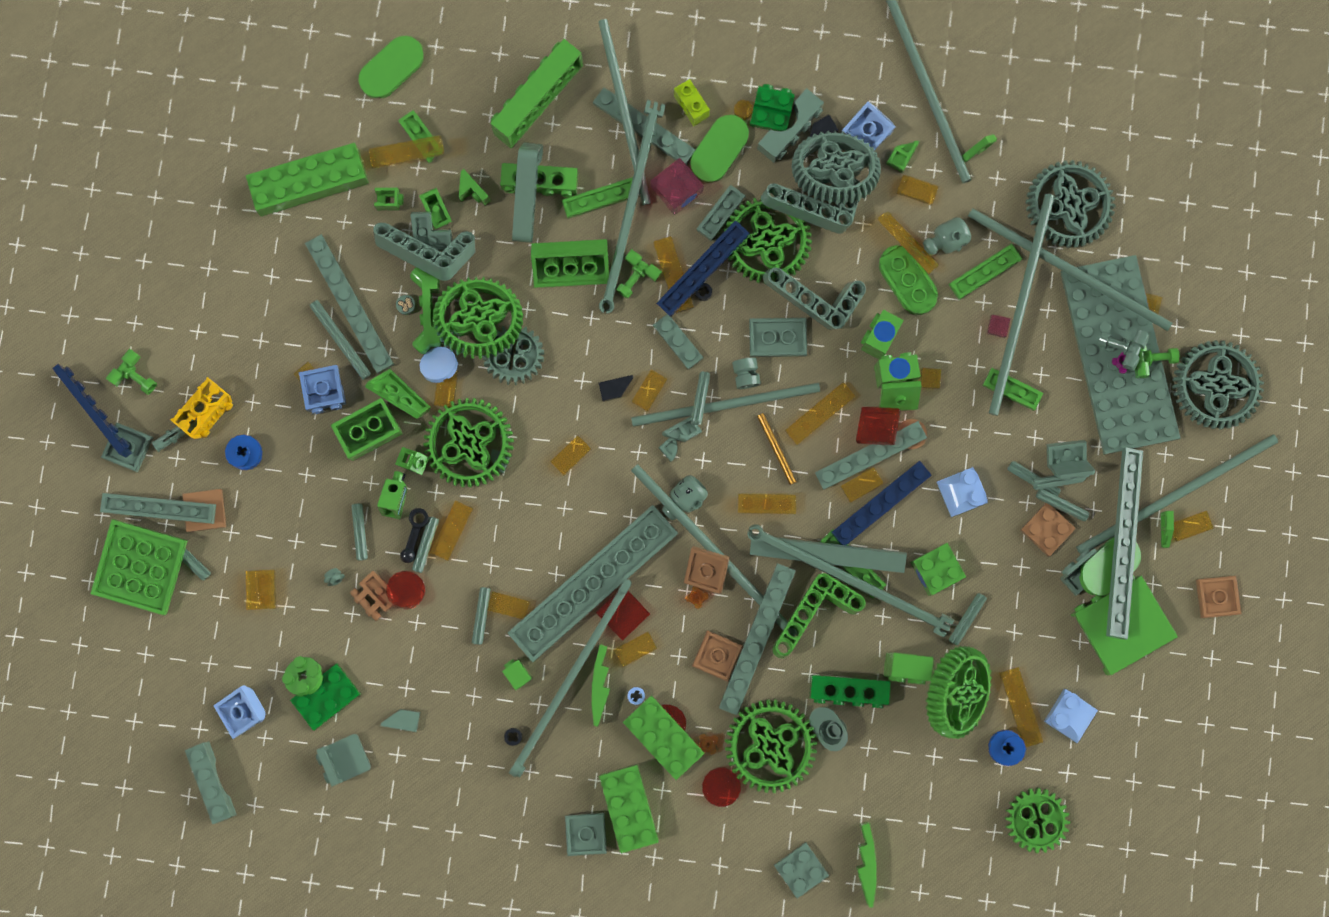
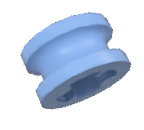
[628,687,645,705]

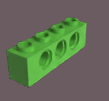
[500,163,578,197]

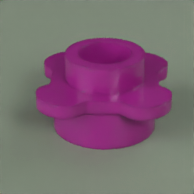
[1112,352,1128,374]

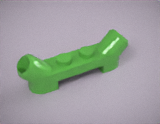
[410,267,442,354]

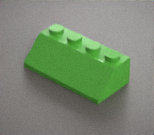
[531,239,609,288]

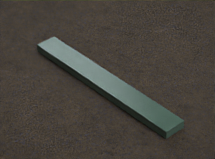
[750,537,907,573]

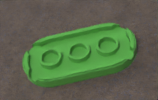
[359,36,424,99]
[691,115,749,183]
[879,245,938,315]
[1079,537,1141,596]

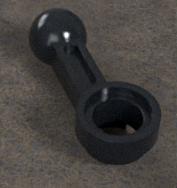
[400,508,429,563]

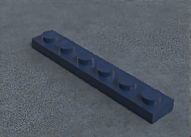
[656,220,750,317]
[52,364,132,458]
[831,461,932,545]

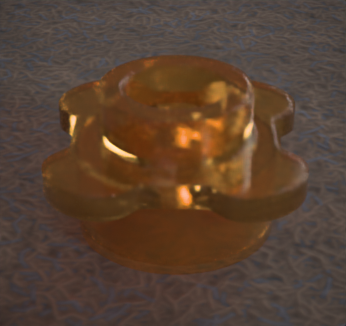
[685,586,709,609]
[699,734,718,755]

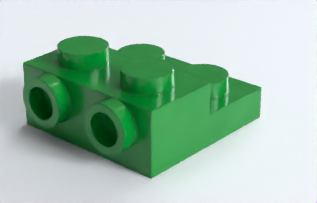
[750,84,795,131]

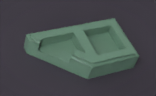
[662,416,702,442]
[380,709,420,732]

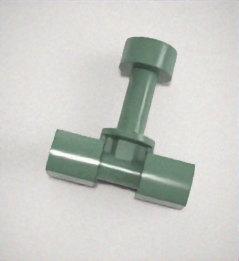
[1098,330,1150,371]

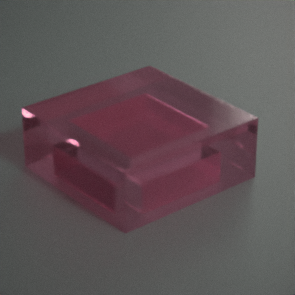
[987,314,1010,338]

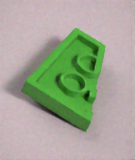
[365,369,431,419]

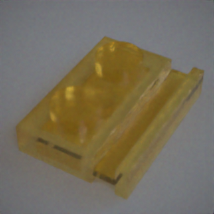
[246,570,276,610]

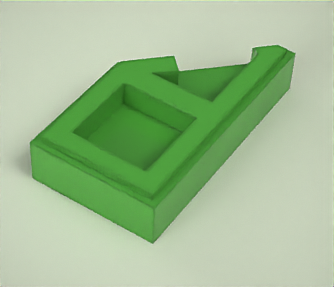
[962,134,997,162]
[886,141,919,173]
[1161,511,1174,548]

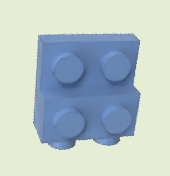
[299,365,346,414]

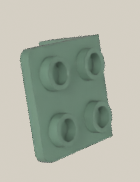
[1046,440,1095,480]
[1060,548,1097,596]
[316,734,371,787]

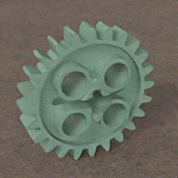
[482,324,544,385]

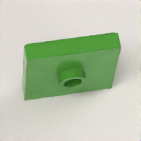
[879,381,921,412]

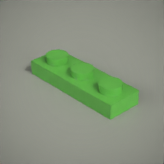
[982,368,1043,411]

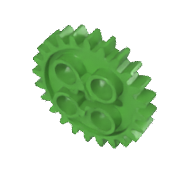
[1005,788,1070,853]

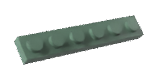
[593,88,695,167]
[815,421,927,490]
[100,493,216,524]

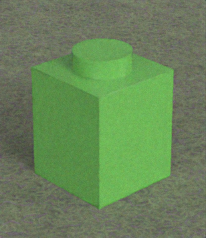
[502,659,533,690]

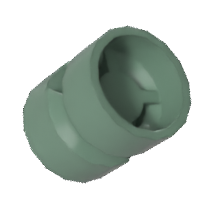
[732,357,761,389]

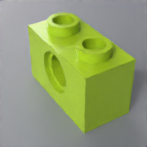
[674,79,710,126]

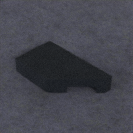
[810,115,839,137]
[599,375,633,402]

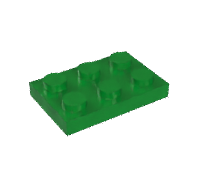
[290,663,361,731]

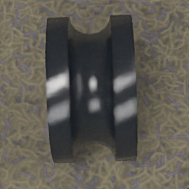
[695,283,712,301]
[504,728,522,746]

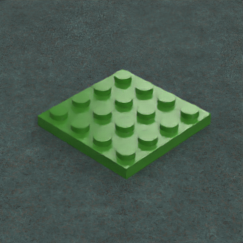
[91,519,188,615]

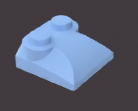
[843,102,896,151]
[937,467,988,517]
[213,685,265,739]
[1044,689,1098,743]

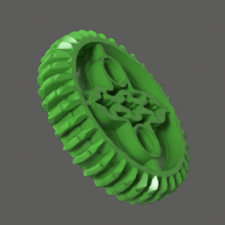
[724,197,812,284]
[433,276,523,360]
[423,398,514,488]
[926,646,992,739]
[725,700,817,793]

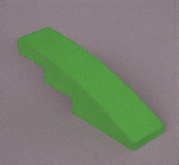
[592,644,610,727]
[856,822,876,908]

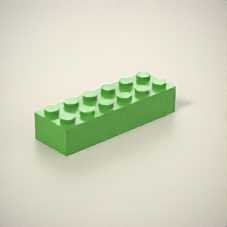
[490,39,583,149]
[245,142,369,217]

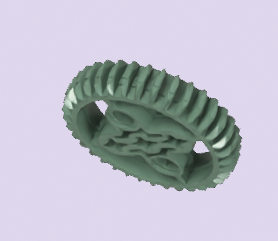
[791,131,881,205]
[1026,160,1115,248]
[1172,340,1264,430]

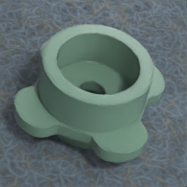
[324,568,345,586]

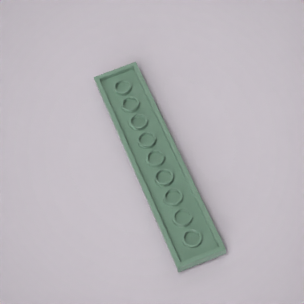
[508,505,678,662]

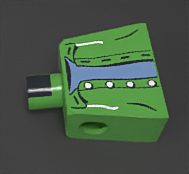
[377,471,407,520]

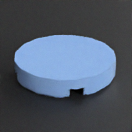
[419,347,458,383]

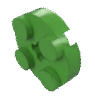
[282,656,323,697]

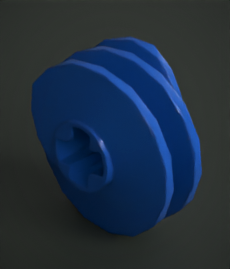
[225,435,263,470]
[988,730,1026,766]

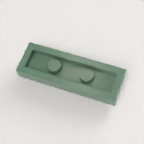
[696,185,745,242]
[653,314,703,370]

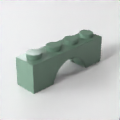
[757,88,824,163]
[185,742,237,825]

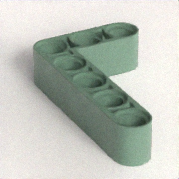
[512,143,543,243]
[761,178,860,234]
[373,223,476,281]
[763,268,866,330]

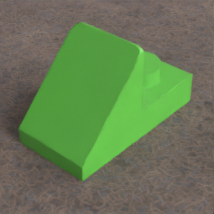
[459,169,490,206]
[419,188,452,229]

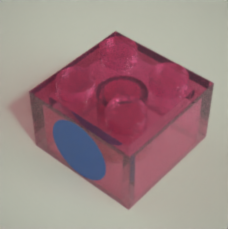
[651,158,704,215]

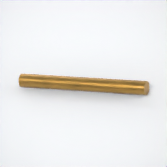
[757,413,797,485]

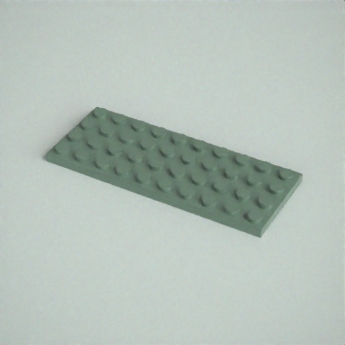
[1060,255,1181,455]

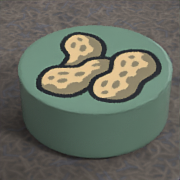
[396,295,416,315]

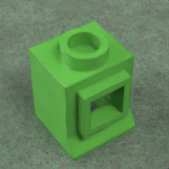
[374,188,403,211]
[395,447,429,475]

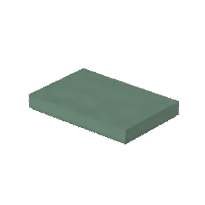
[749,318,807,357]

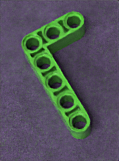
[773,573,865,659]

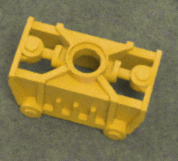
[170,377,233,439]

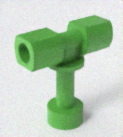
[616,249,662,299]
[1132,340,1179,378]
[105,348,157,395]

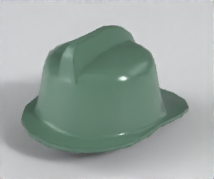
[809,707,848,751]

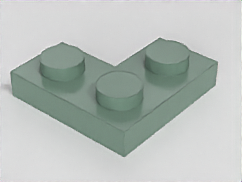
[411,212,453,250]

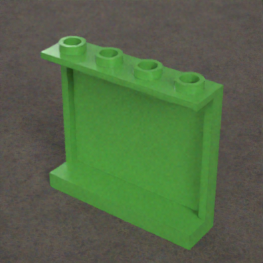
[1070,575,1178,675]

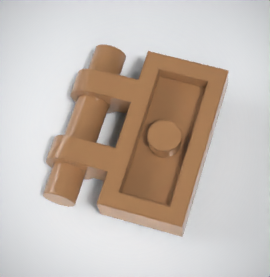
[350,571,400,621]

